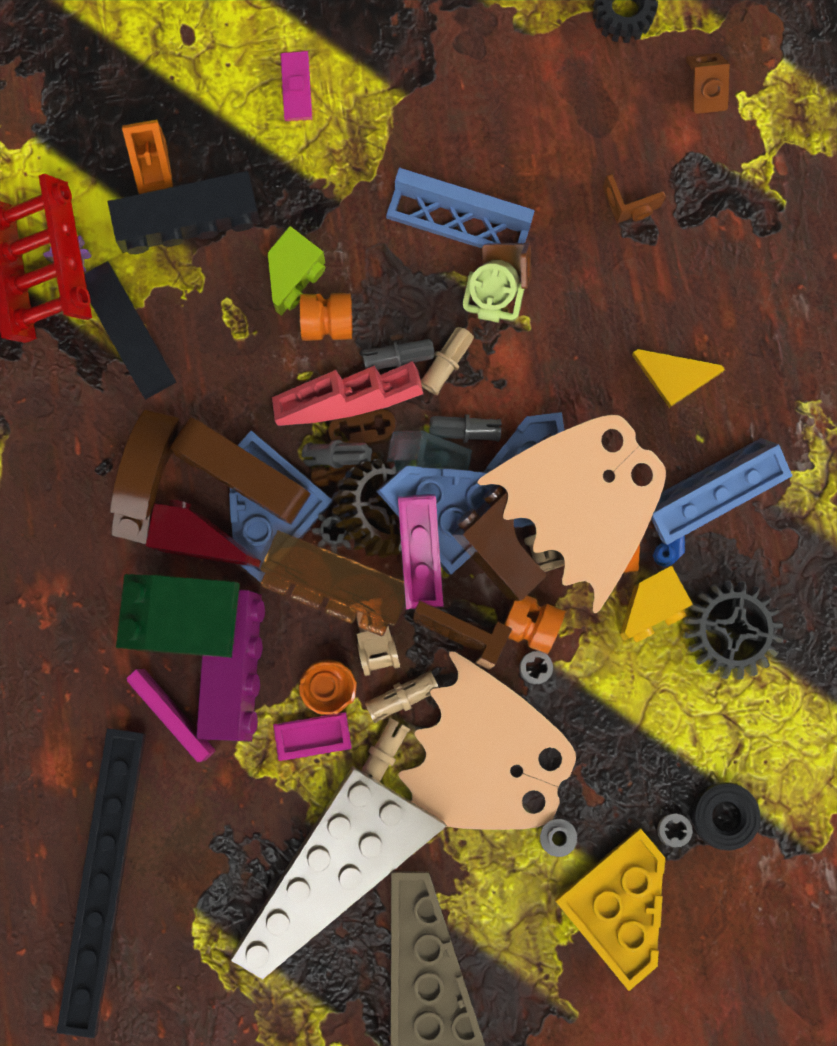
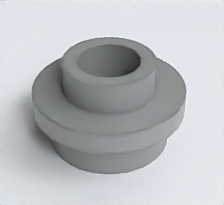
[540,819,577,857]

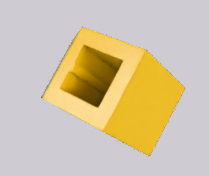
[620,566,693,643]

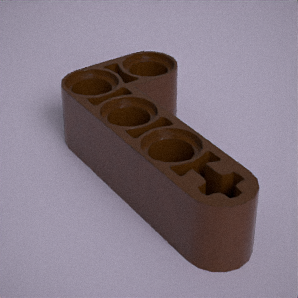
[169,417,311,525]

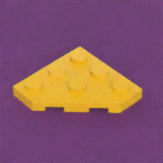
[555,828,665,991]

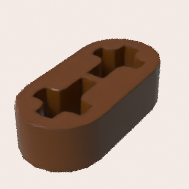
[329,409,396,446]

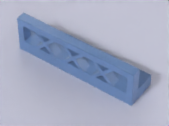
[386,168,535,248]
[651,438,792,545]

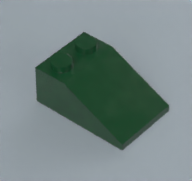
[116,574,240,658]

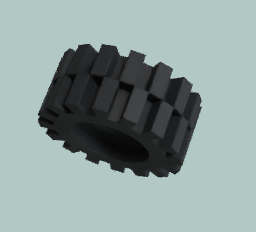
[592,0,658,43]

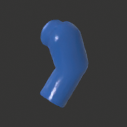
[653,535,685,567]

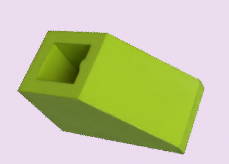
[268,226,326,316]

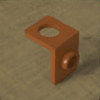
[686,53,730,114]
[603,174,666,223]
[482,243,531,289]

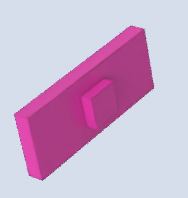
[281,51,312,121]

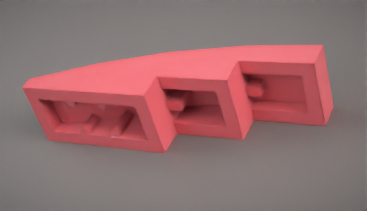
[272,361,424,426]

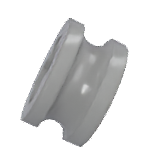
[519,651,553,684]
[657,813,693,847]

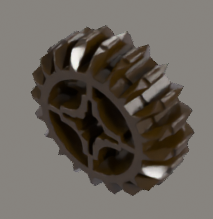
[331,459,402,558]

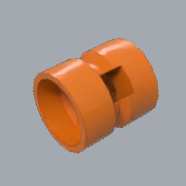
[300,293,352,341]
[504,595,566,655]

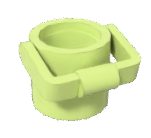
[463,260,525,323]

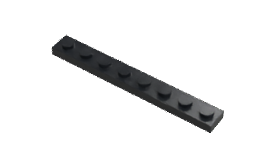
[56,728,146,1038]

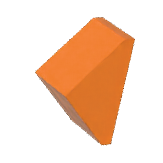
[122,120,173,194]

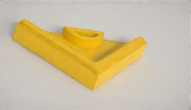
[632,349,725,408]

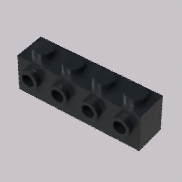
[107,171,260,254]

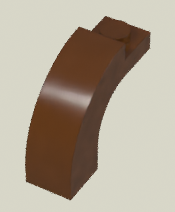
[110,410,179,544]

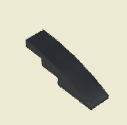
[84,261,177,400]

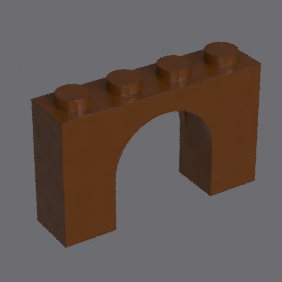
[451,434,609,601]

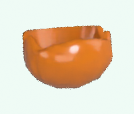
[299,659,357,715]

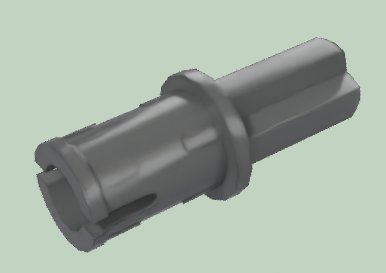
[362,339,435,370]
[429,414,501,443]
[302,439,372,469]

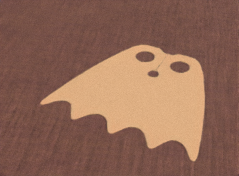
[478,415,666,613]
[399,651,576,830]

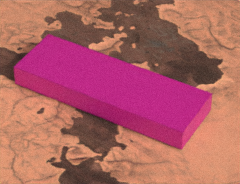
[398,494,443,609]
[127,669,216,762]

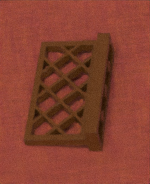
[414,600,512,671]

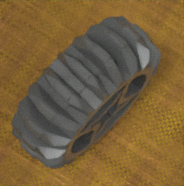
[683,581,784,680]

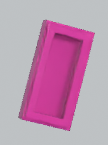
[273,712,352,761]

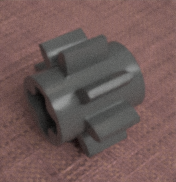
[312,513,352,556]

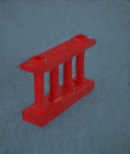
[0,174,92,343]

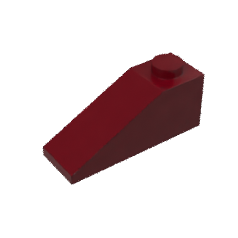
[145,500,261,568]

